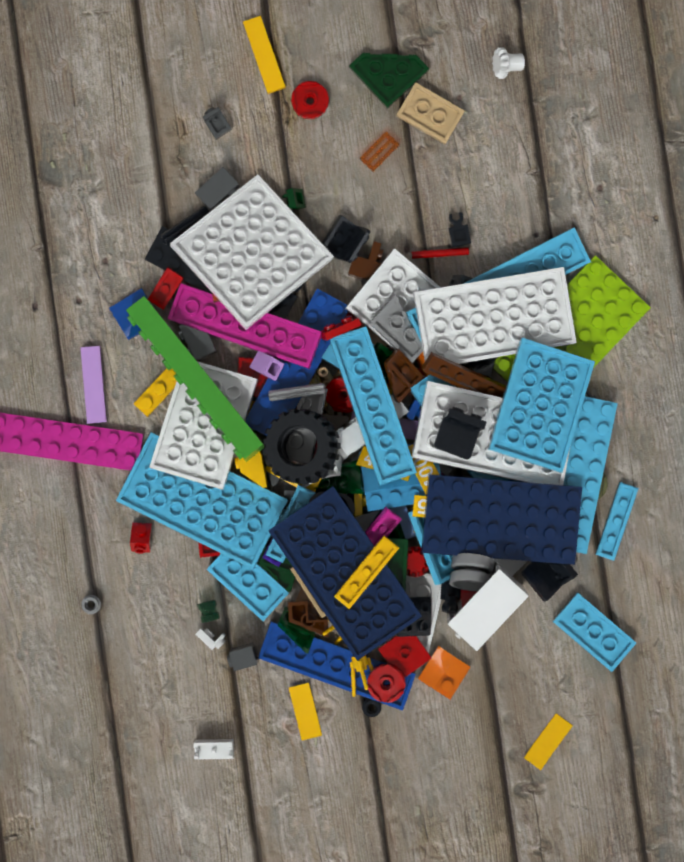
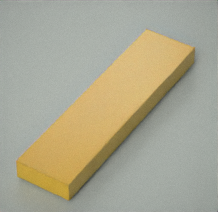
[243,15,286,94]
[334,536,399,609]

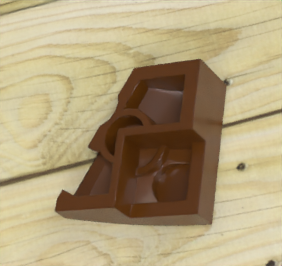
[288,600,329,637]

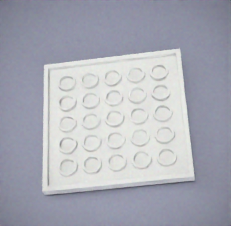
[170,174,334,330]

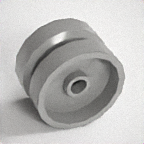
[449,553,495,591]

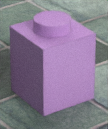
[249,351,285,381]

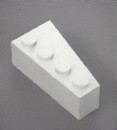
[336,395,409,462]

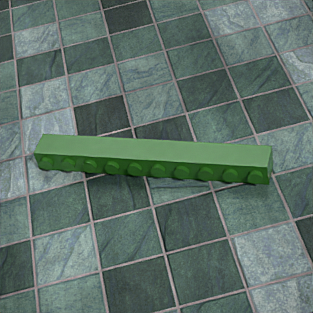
[126,296,265,462]

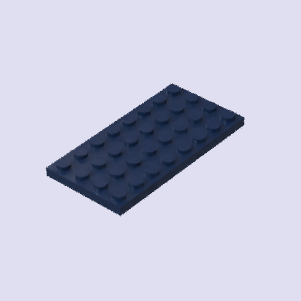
[421,474,582,565]
[268,486,422,661]

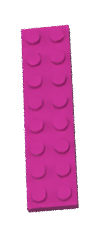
[167,283,322,369]
[0,413,144,471]

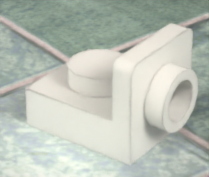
[195,628,226,650]

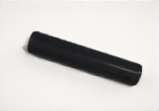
[160,206,210,244]

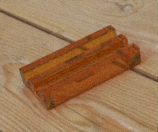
[360,131,400,172]

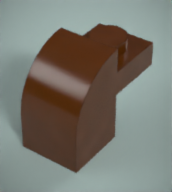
[348,241,384,280]

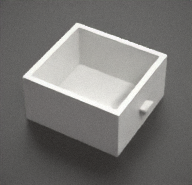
[446,562,528,651]

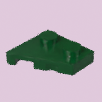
[259,546,295,592]
[277,607,316,654]

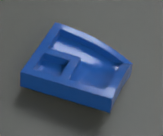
[109,288,155,340]

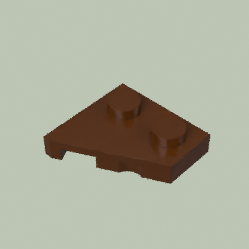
[384,349,424,403]

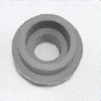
[81,595,101,614]

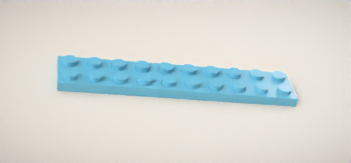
[406,227,591,343]

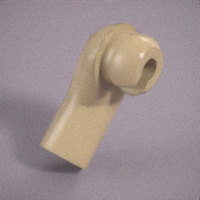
[319,367,334,387]

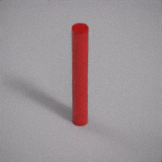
[411,247,469,259]

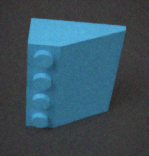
[359,443,441,511]

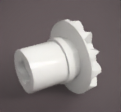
[492,47,525,79]

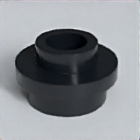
[362,698,381,717]

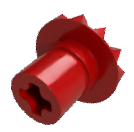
[406,546,429,577]

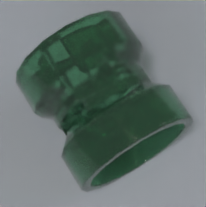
[197,599,220,623]

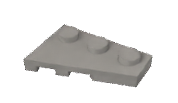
[369,295,423,363]

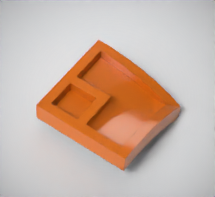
[418,646,470,700]

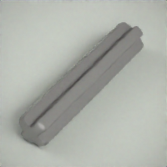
[268,383,326,401]

